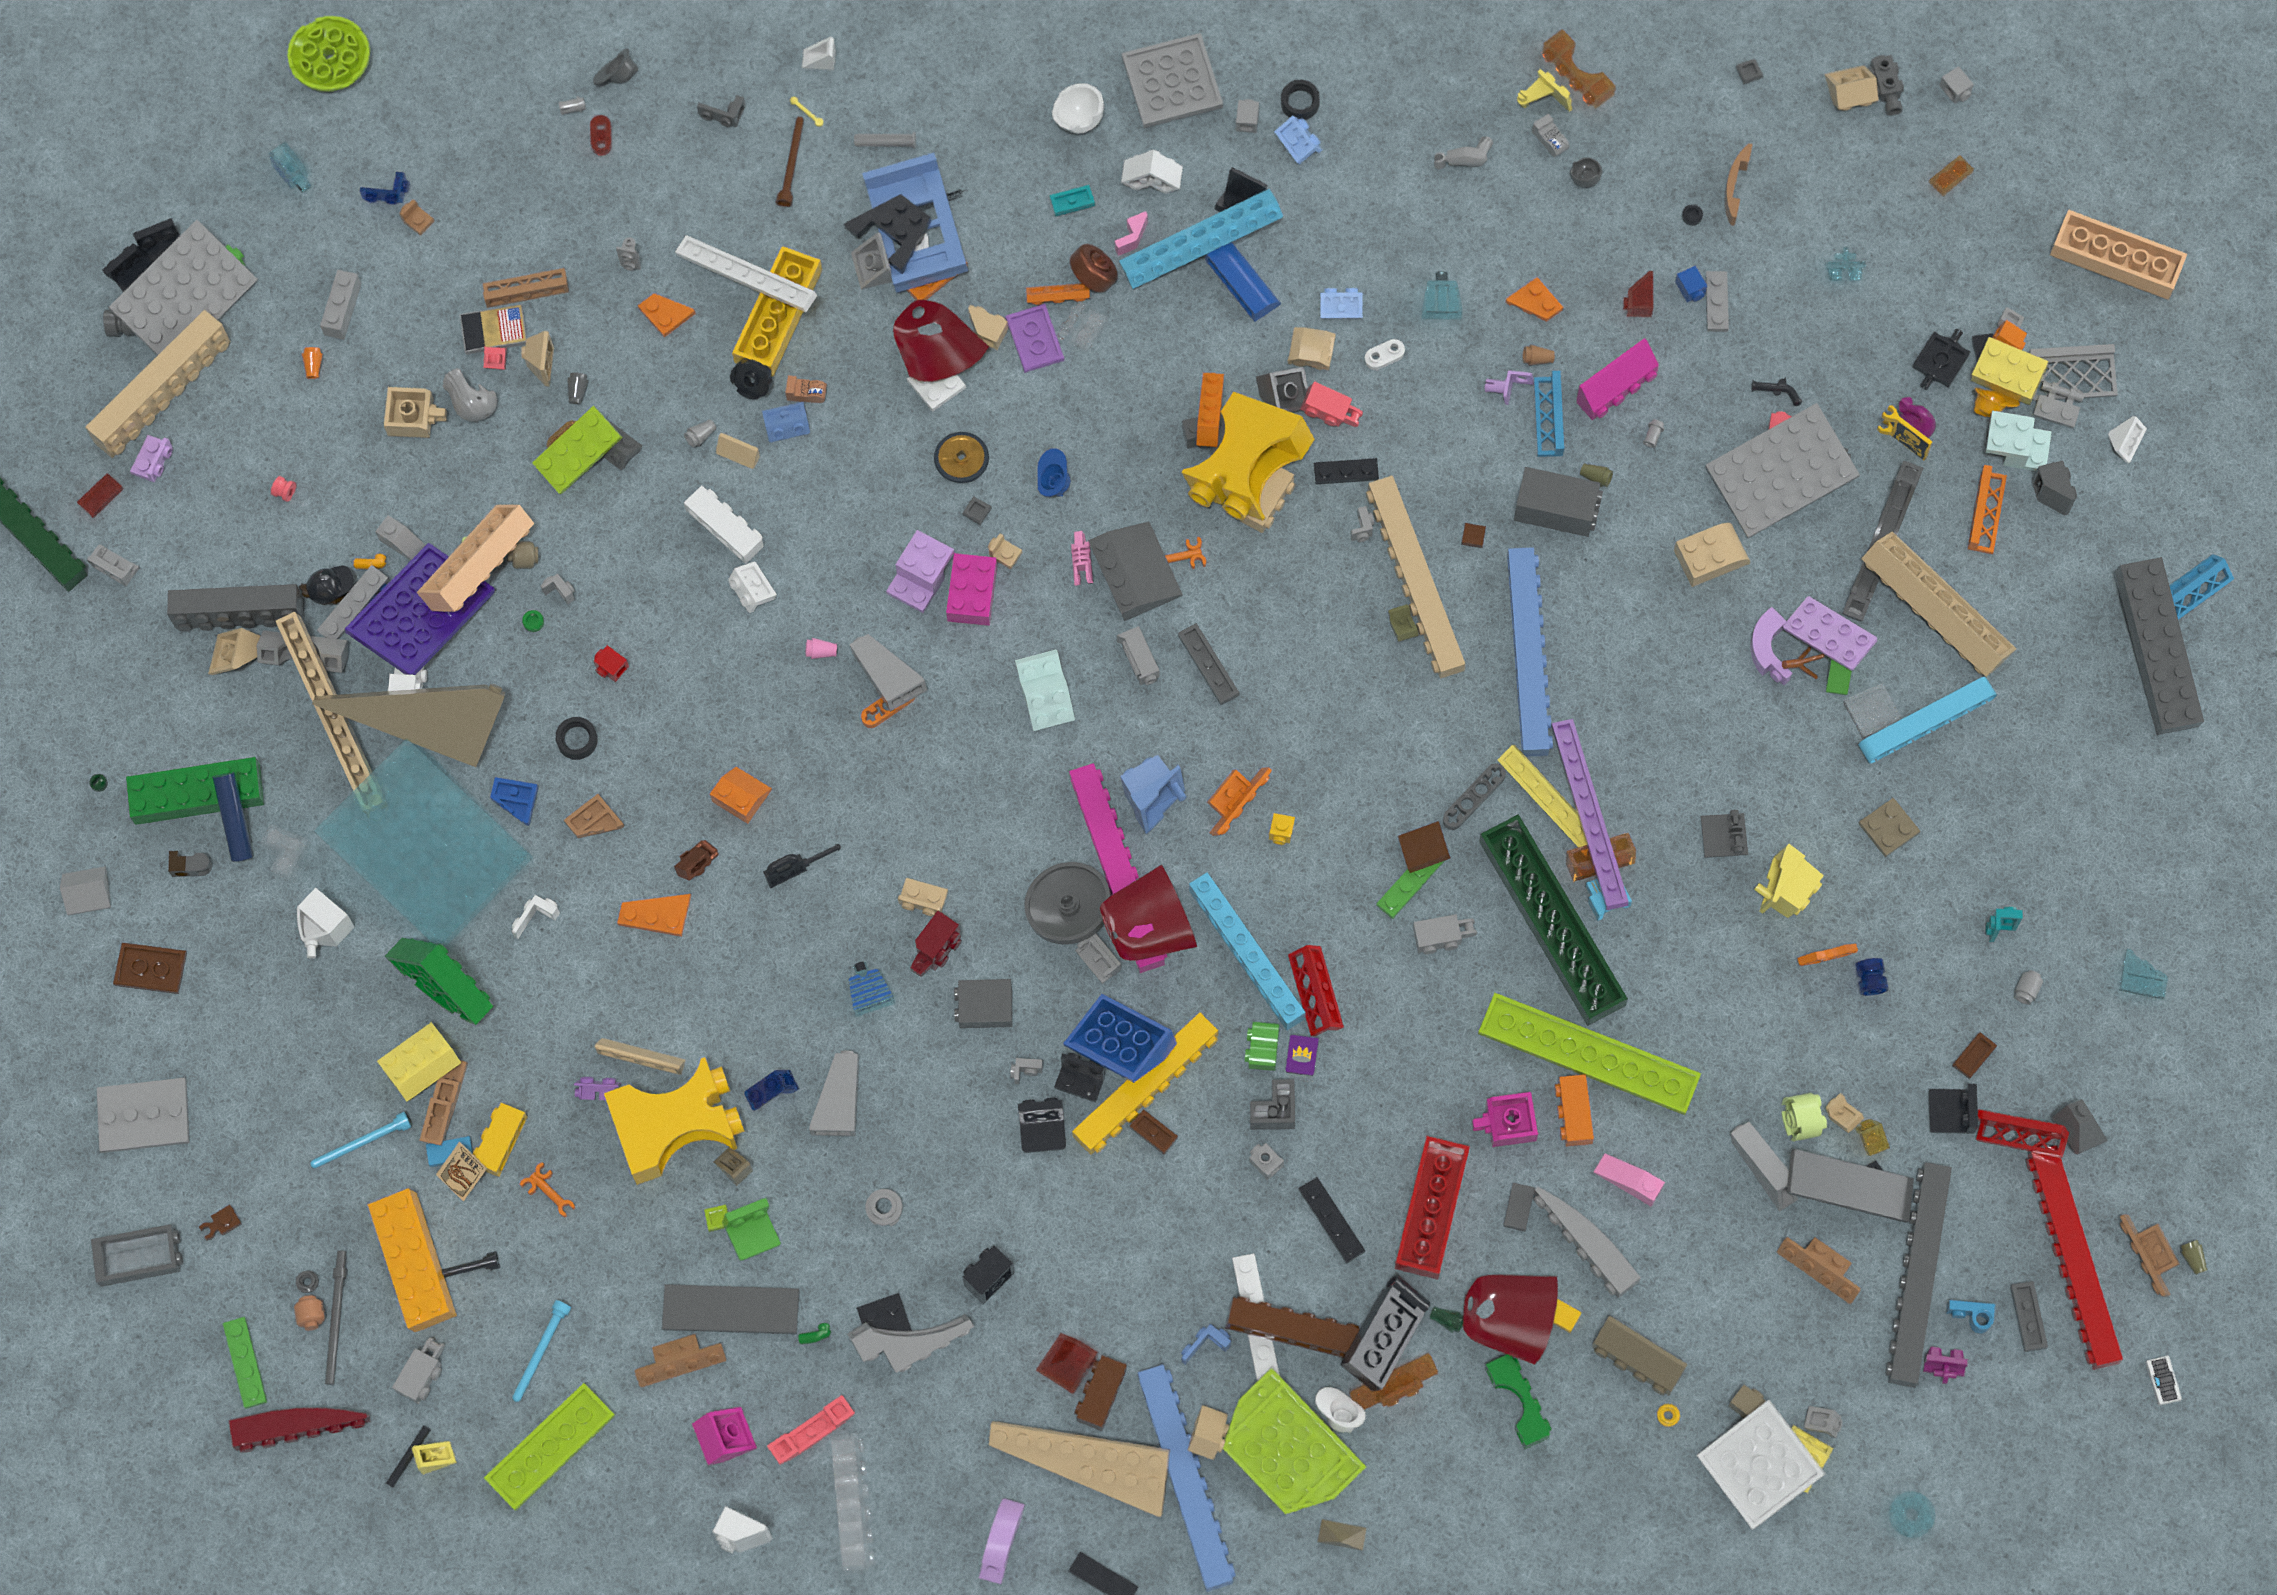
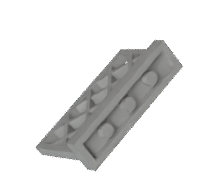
[2028,344,2118,401]

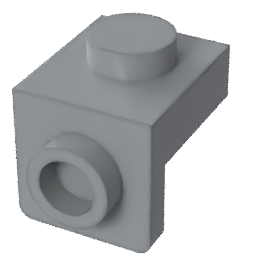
[1351,506,1374,542]
[541,574,575,604]

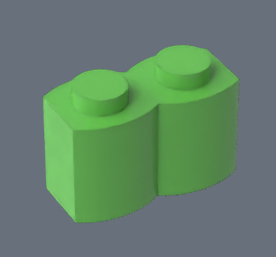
[1245,1022,1279,1071]

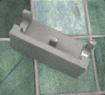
[87,544,139,586]
[1075,933,1121,984]

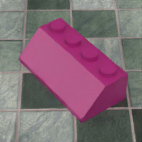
[1576,338,1659,420]

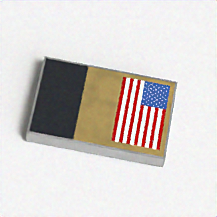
[460,304,527,355]

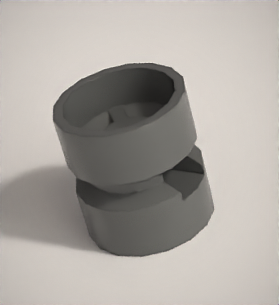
[103,309,135,336]

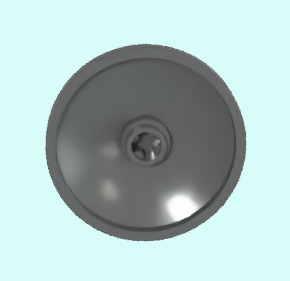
[1024,862,1111,945]

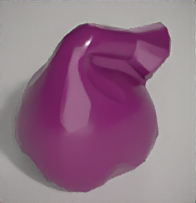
[1899,397,1936,439]

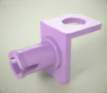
[1485,371,1534,405]

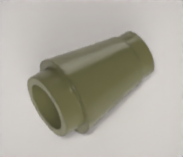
[1580,463,1613,487]
[2181,1240,2208,1275]

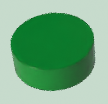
[522,610,544,632]

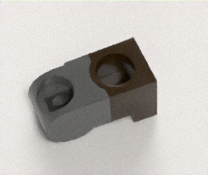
[168,851,212,877]

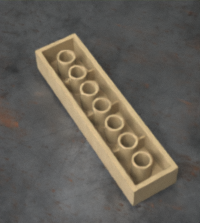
[85,310,230,458]

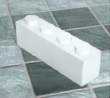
[684,486,764,564]

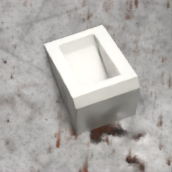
[802,37,836,70]

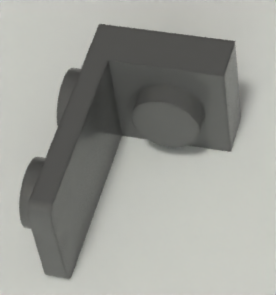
[697,95,746,127]

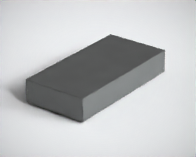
[1503,1183,1535,1231]

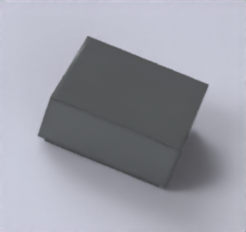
[1736,58,1763,85]
[962,496,992,525]

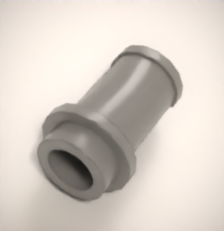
[559,96,586,115]
[1643,419,1664,448]

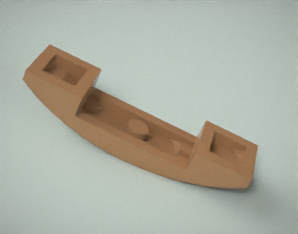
[1725,143,1753,226]

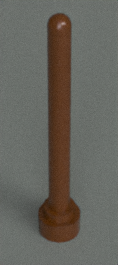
[775,116,804,207]

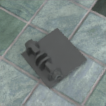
[1700,810,1748,858]

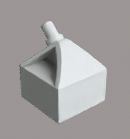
[297,888,354,959]

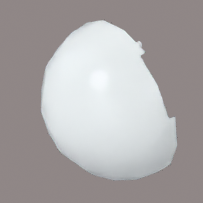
[1052,84,1104,134]

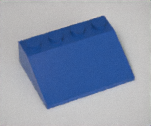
[1063,994,1177,1083]

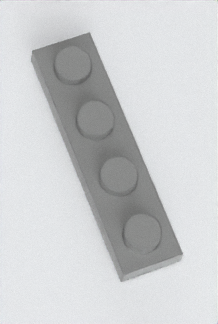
[317,565,389,639]

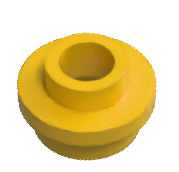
[1657,1404,1680,1427]

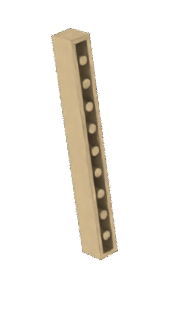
[1366,475,1465,679]
[276,612,388,816]

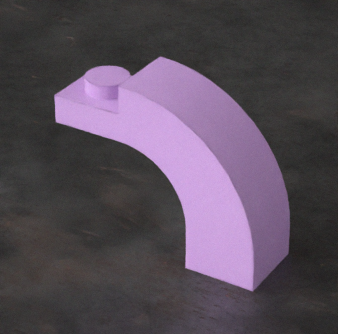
[1750,607,1792,685]
[979,1498,1025,1584]

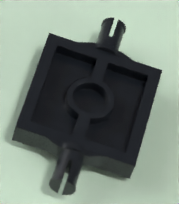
[1912,329,1971,390]

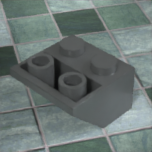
[2032,461,2077,515]

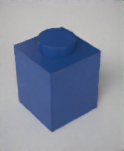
[1675,265,1707,302]

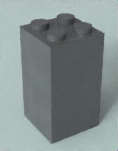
[1514,467,1603,537]

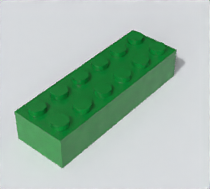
[126,757,264,825]

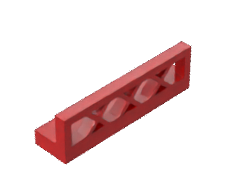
[1288,945,1344,1037]
[1976,1110,2069,1158]

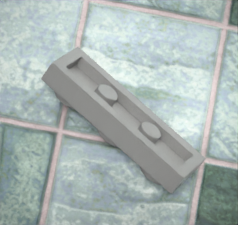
[1705,271,1729,332]

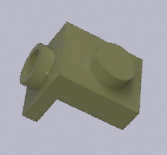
[1388,604,1419,642]

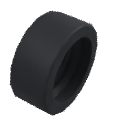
[1281,79,1320,120]
[555,717,598,760]

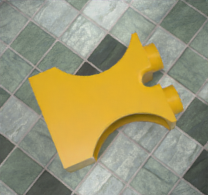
[1181,391,1315,520]
[604,1057,745,1185]

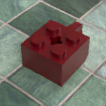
[910,910,962,977]

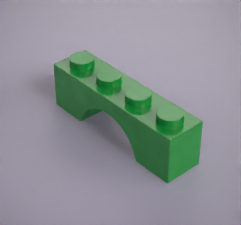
[1485,1354,1552,1450]

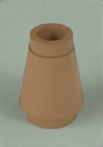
[1523,344,1555,365]

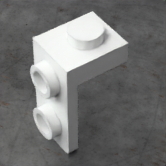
[512,895,560,939]

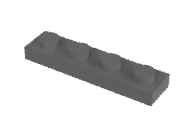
[1178,623,1239,705]

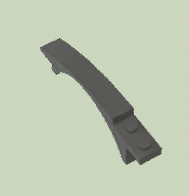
[1842,461,1924,622]

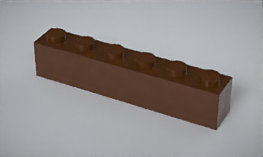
[1224,1296,1360,1358]

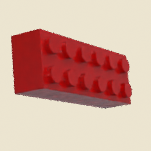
[1395,1136,1470,1280]

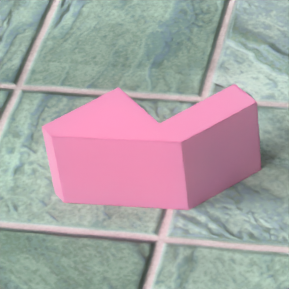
[1115,211,1148,256]

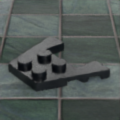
[844,194,931,274]

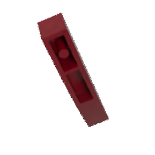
[229,1408,371,1453]

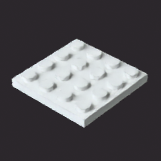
[1697,1400,1825,1529]

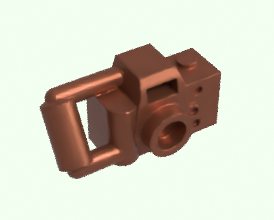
[674,840,718,881]

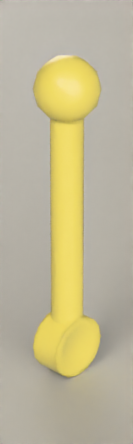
[790,97,823,127]

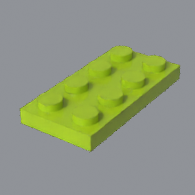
[532,406,623,494]

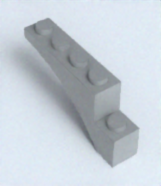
[847,1314,974,1373]

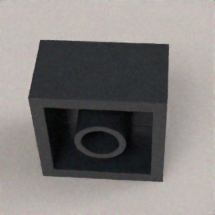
[962,1245,1015,1305]

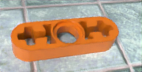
[861,697,916,728]

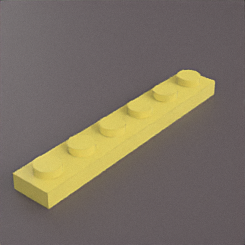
[1498,745,1589,854]

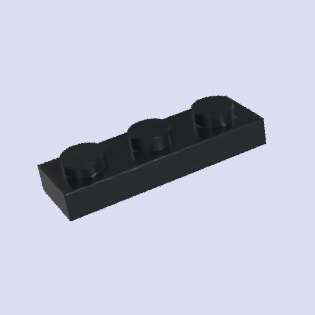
[1314,458,1379,485]

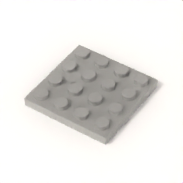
[1122,33,1223,128]

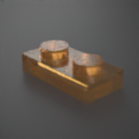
[1929,155,1974,196]

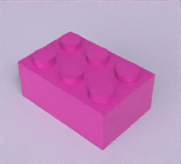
[946,553,997,626]

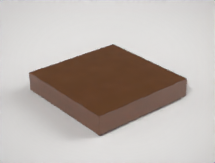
[1398,821,1451,873]

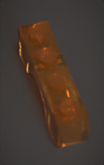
[1542,29,1616,109]

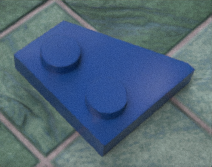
[490,777,538,826]

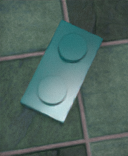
[1050,185,1095,217]

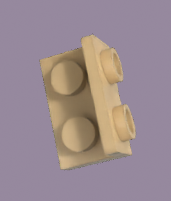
[898,878,948,917]

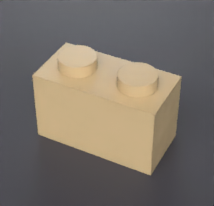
[1188,1405,1229,1460]

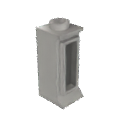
[1117,626,1160,685]

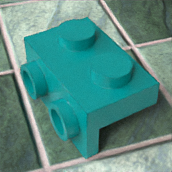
[1985,906,2023,942]

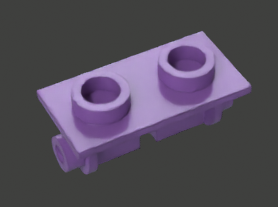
[574,1077,621,1100]

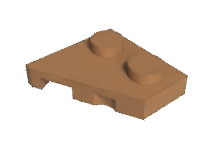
[564,794,624,838]

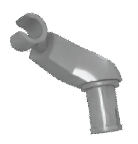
[1434,136,1493,169]

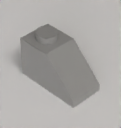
[375,515,426,561]

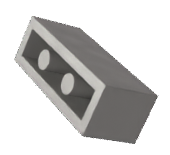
[320,270,361,340]

